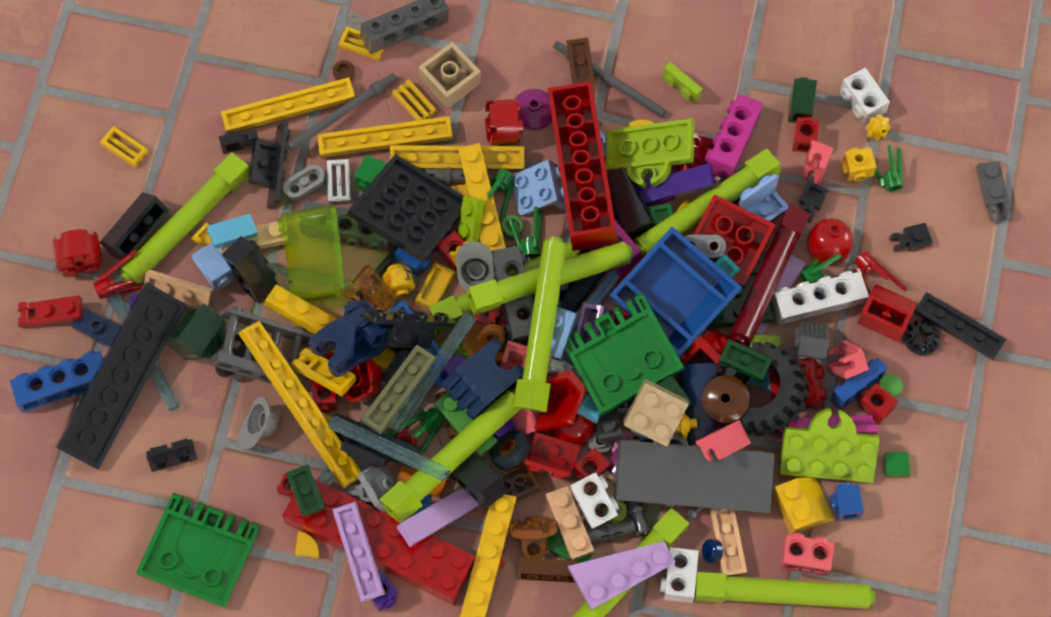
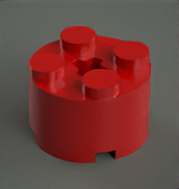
[485,99,523,145]
[52,229,102,277]

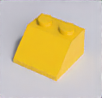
[772,477,835,535]

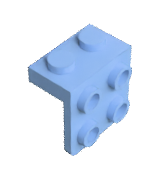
[512,160,566,216]
[738,174,789,222]
[192,242,236,292]
[550,307,581,359]

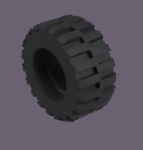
[717,342,809,436]

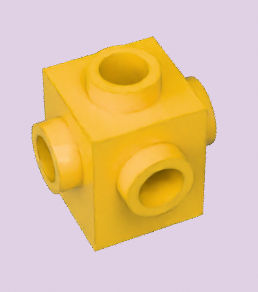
[840,147,877,182]

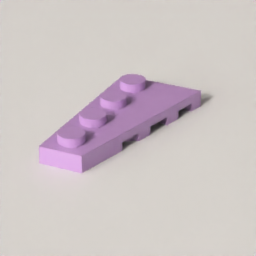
[567,541,676,610]

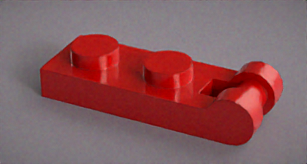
[18,295,82,328]

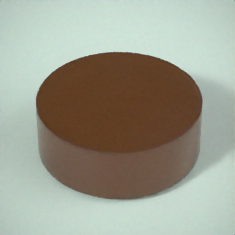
[333,60,355,81]

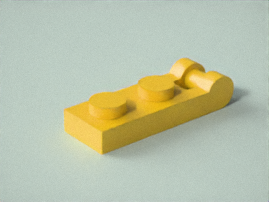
[290,348,356,396]

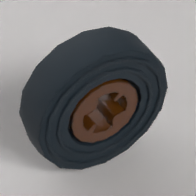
[490,431,531,470]

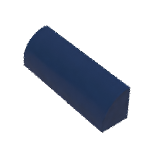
[680,362,719,446]

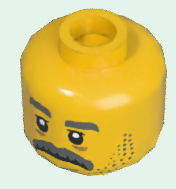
[383,264,415,300]

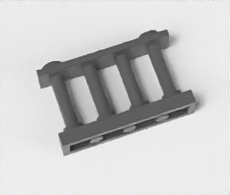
[209,306,314,386]

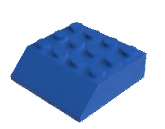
[610,227,742,357]

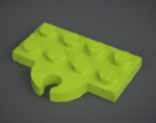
[606,118,695,189]
[779,408,880,483]

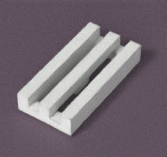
[327,159,351,204]

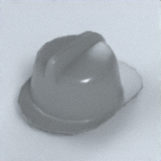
[456,241,494,291]
[238,396,281,450]

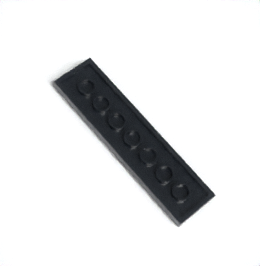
[55,282,187,470]

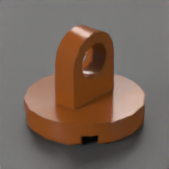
[462,324,506,365]
[510,516,558,559]

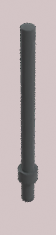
[553,40,666,118]
[287,73,397,151]

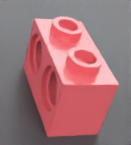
[780,533,834,576]

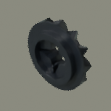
[903,320,941,355]

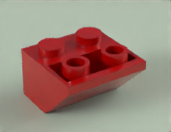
[857,284,918,343]

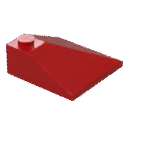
[691,194,776,286]

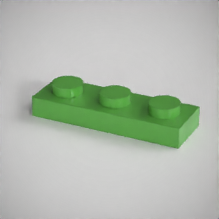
[434,390,498,458]

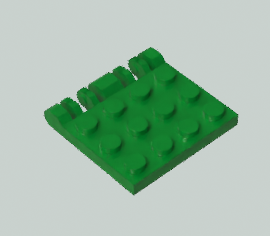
[565,293,685,415]
[136,492,262,609]

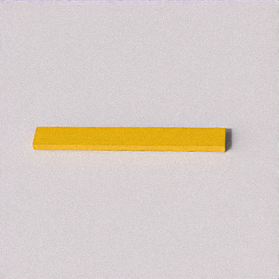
[238,321,361,489]

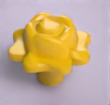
[865,114,891,141]
[675,412,698,439]

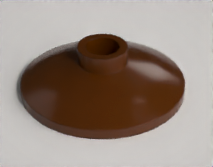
[702,375,749,423]

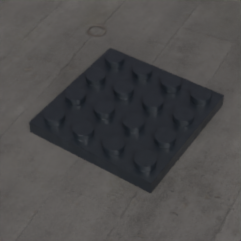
[347,154,463,263]

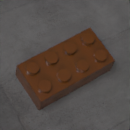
[483,463,540,515]
[518,556,579,583]

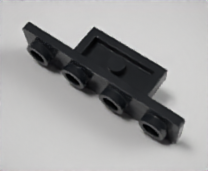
[248,120,290,209]
[364,309,456,349]
[330,413,420,469]

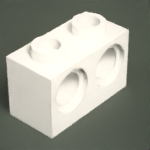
[840,68,890,124]
[569,473,619,529]
[660,547,699,603]

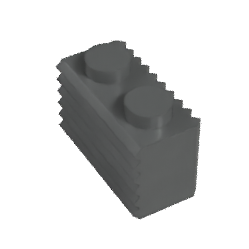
[793,320,829,360]

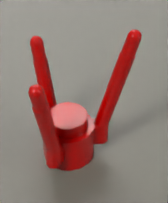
[94,250,144,299]
[854,251,907,296]

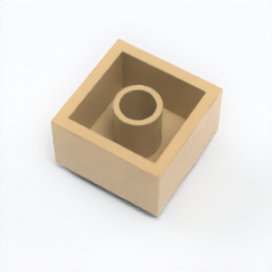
[418,41,481,109]
[624,379,689,446]

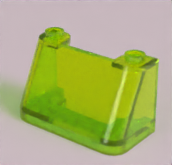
[278,204,347,303]

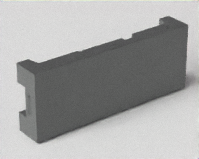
[614,439,775,513]

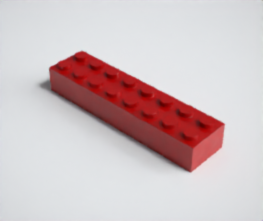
[547,81,618,251]
[282,479,475,605]

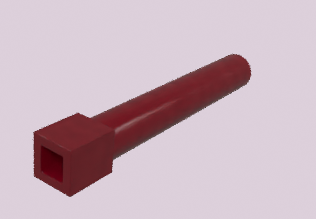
[729,204,810,347]

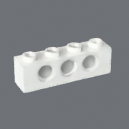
[771,271,869,325]

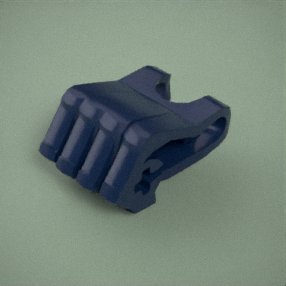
[308,300,389,377]
[441,338,524,419]

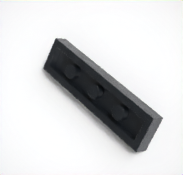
[913,292,1006,360]

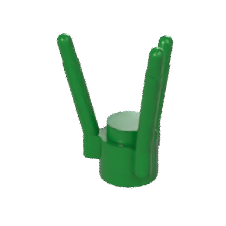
[863,145,904,192]
[487,169,514,225]
[509,206,542,258]
[800,254,841,284]
[390,407,444,464]

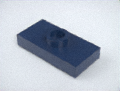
[72,308,121,348]

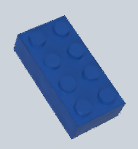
[830,358,887,410]

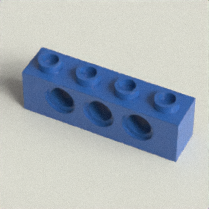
[10,351,104,413]

